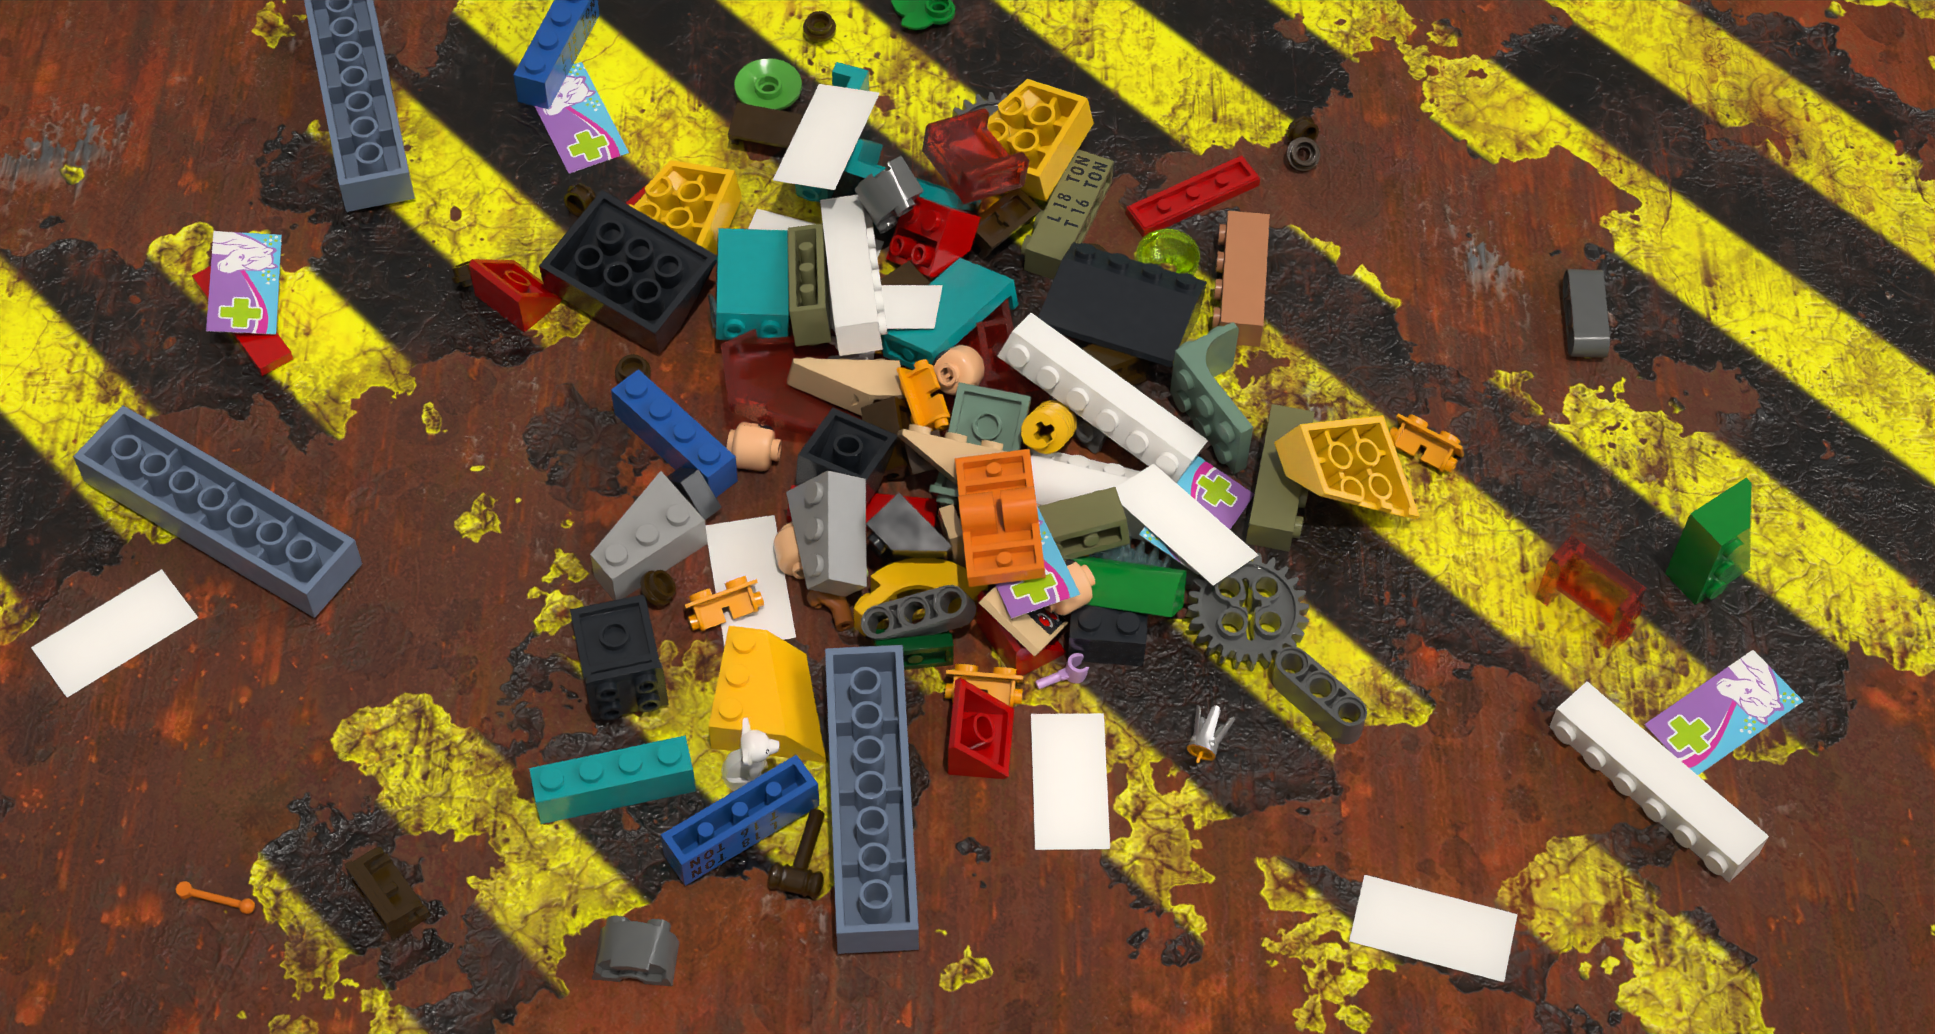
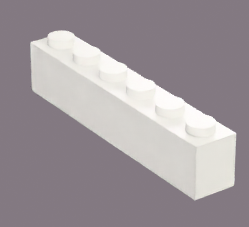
[820,195,888,356]
[997,313,1208,483]
[1549,682,1769,882]

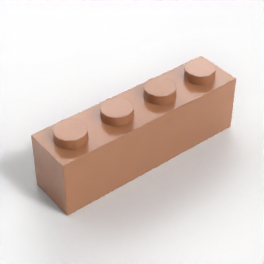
[1212,211,1270,347]

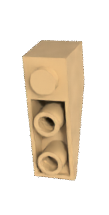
[787,357,905,416]
[898,424,1007,487]

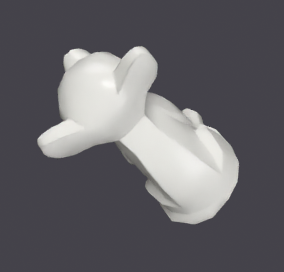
[721,717,780,791]

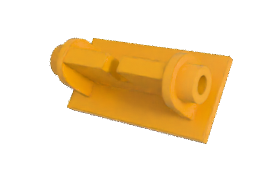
[896,359,951,437]
[1389,413,1464,473]
[683,576,764,632]
[945,664,1024,708]

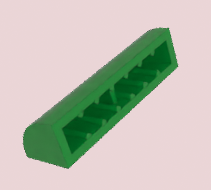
[1071,556,1186,617]

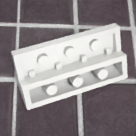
[1027,447,1149,542]

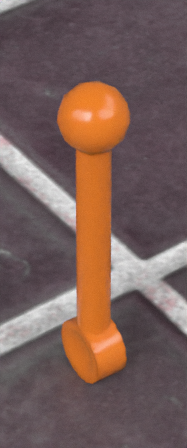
[175,881,255,914]

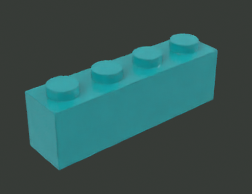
[529,735,696,824]

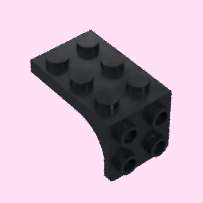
[570,594,669,721]

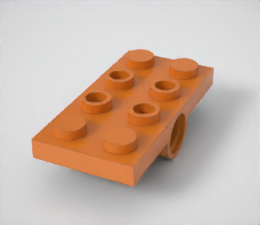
[955,449,1046,587]

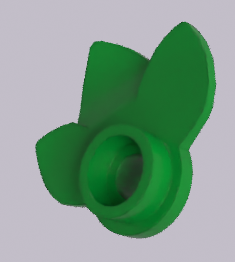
[891,0,955,30]

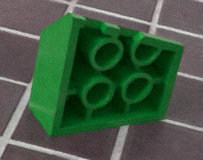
[1665,478,1752,605]

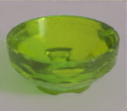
[1136,229,1200,275]

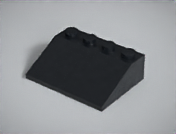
[539,190,718,355]
[1038,242,1207,368]

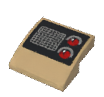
[979,586,1069,656]

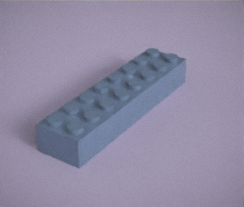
[304,0,415,212]
[73,405,362,618]
[825,645,919,954]

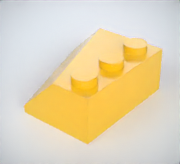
[949,79,1094,202]
[629,160,742,255]
[1274,415,1420,519]
[708,626,826,762]

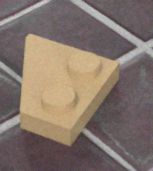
[937,504,966,568]

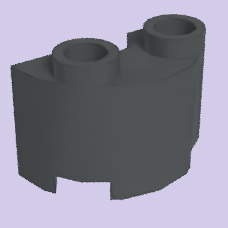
[855,156,924,233]
[592,915,679,986]

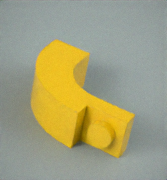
[854,558,988,636]

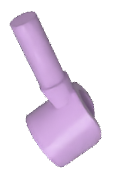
[1035,653,1089,690]

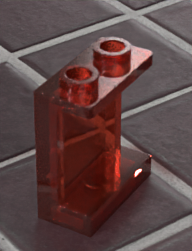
[922,108,1030,204]
[1535,535,1646,650]

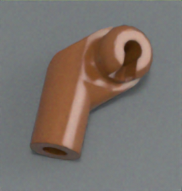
[807,590,854,631]

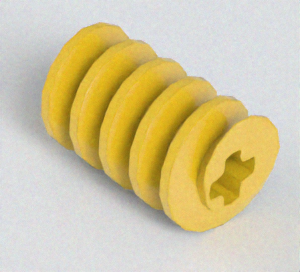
[1021,400,1077,454]

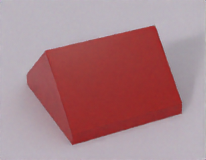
[469,259,562,333]
[976,590,1066,676]
[948,678,1014,779]

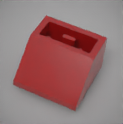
[886,196,981,278]

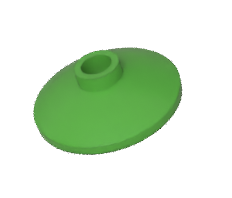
[734,58,802,110]

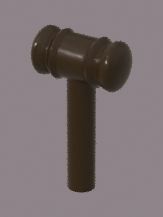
[768,809,825,899]

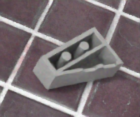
[590,471,708,600]
[786,471,867,597]

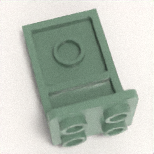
[1170,322,1253,474]
[929,382,1031,510]

